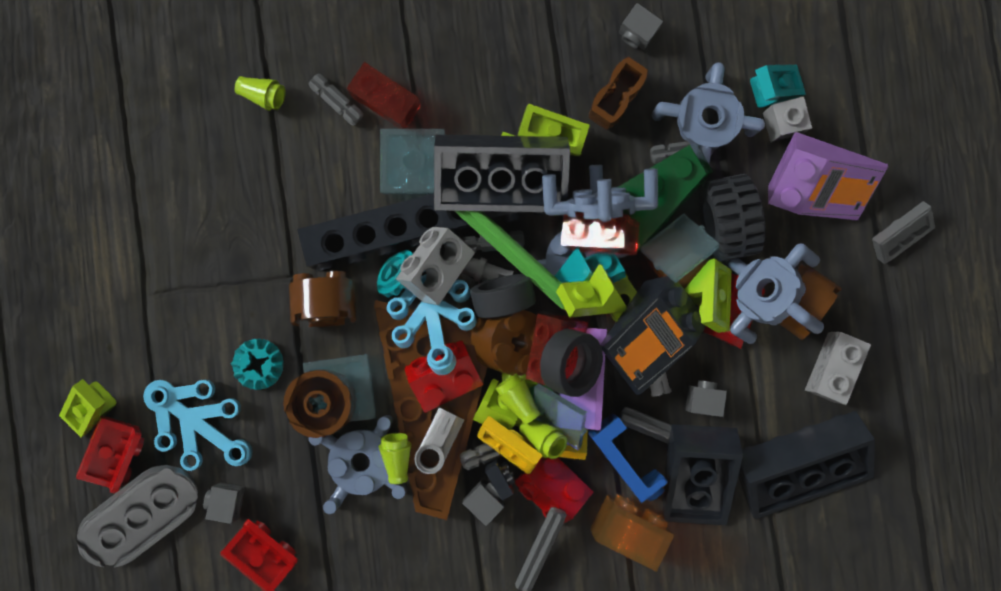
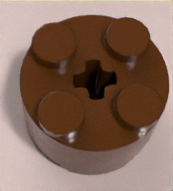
[780,264,842,340]
[289,271,357,327]
[471,310,550,376]
[283,369,356,438]

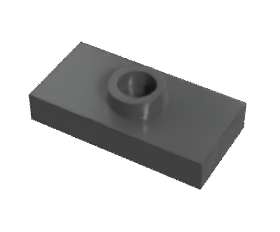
[872,201,935,264]

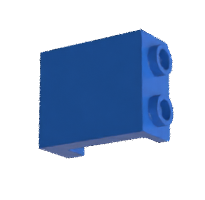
[588,413,668,503]

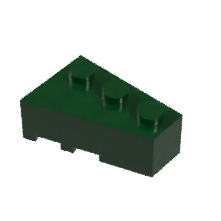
[618,143,713,251]

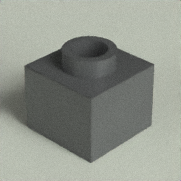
[618,3,663,50]
[685,380,727,417]
[462,480,504,526]
[203,482,245,524]

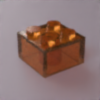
[590,494,674,572]

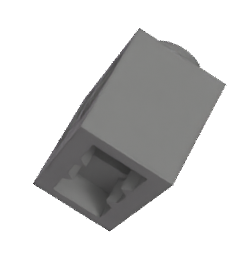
[396,227,475,305]
[805,332,871,405]

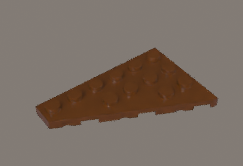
[374,300,487,520]

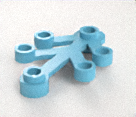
[387,270,477,375]
[143,379,253,471]

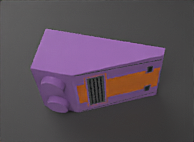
[768,132,888,220]

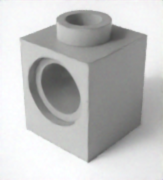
[763,97,812,143]

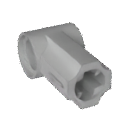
[415,407,464,474]

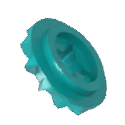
[377,250,413,298]
[231,339,284,390]

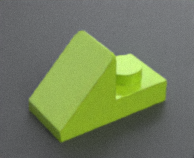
[517,104,590,156]
[684,259,732,333]
[556,264,627,318]
[59,379,117,438]

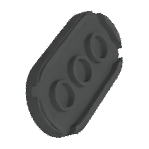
[77,465,198,567]

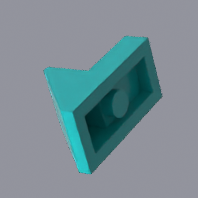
[750,65,806,108]
[555,246,626,283]

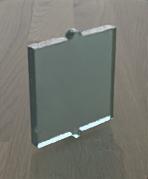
[640,214,719,283]
[533,383,587,451]

